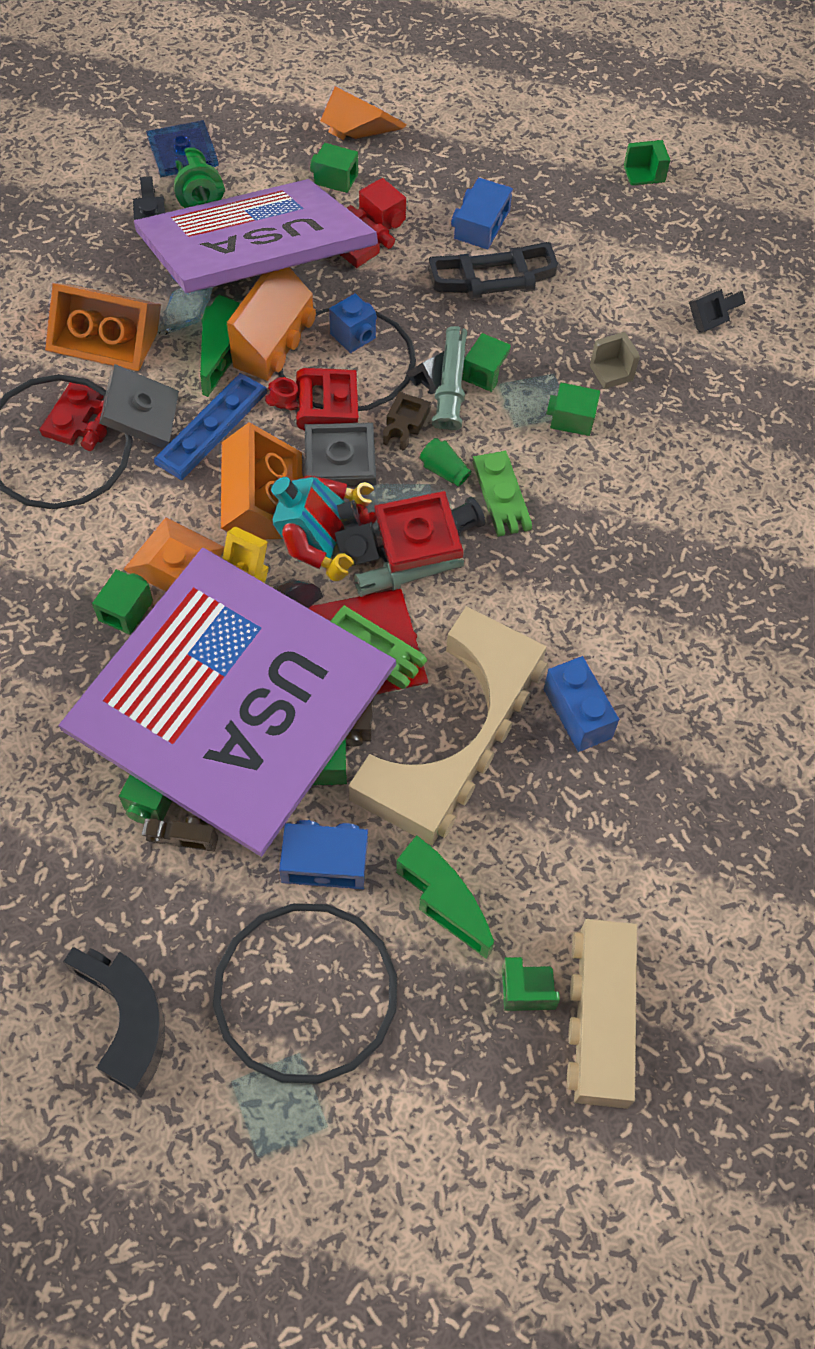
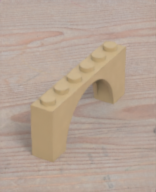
[349,606,548,846]

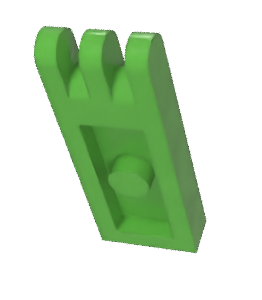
[472,451,532,537]
[330,605,427,689]

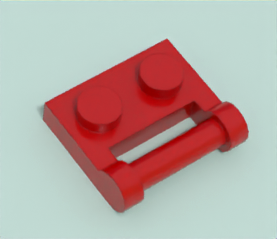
[296,368,359,431]

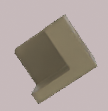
[590,332,640,389]

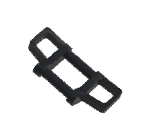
[428,242,558,299]

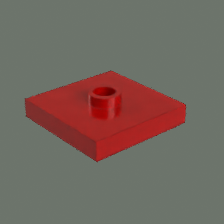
[374,491,463,573]

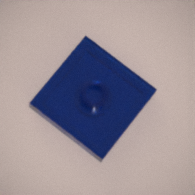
[146,120,219,178]

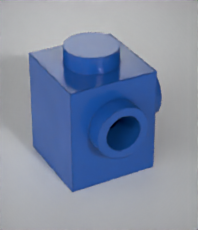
[329,293,377,353]

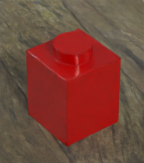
[359,178,407,229]

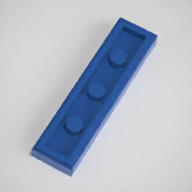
[154,373,267,480]

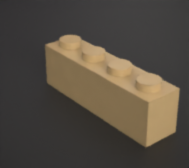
[567,919,637,1109]

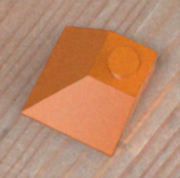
[320,86,407,140]
[124,517,224,592]

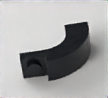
[63,947,165,1098]

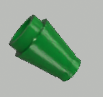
[419,438,472,487]

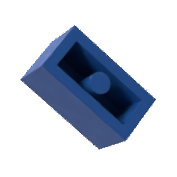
[451,177,513,250]
[543,656,620,752]
[279,820,368,889]

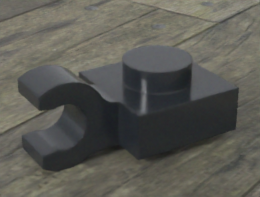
[133,176,166,220]
[689,289,746,332]
[335,500,381,566]

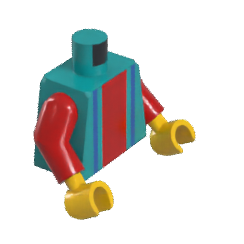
[271,476,374,581]

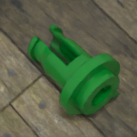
[174,148,226,208]

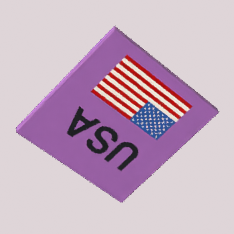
[134,179,378,293]
[58,547,396,857]

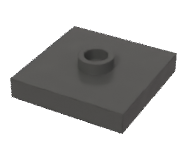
[99,364,179,449]
[305,423,376,486]

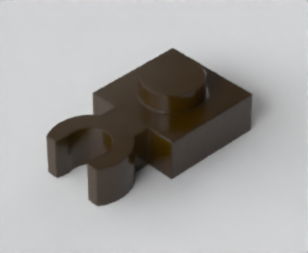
[383,392,431,451]
[142,817,218,852]

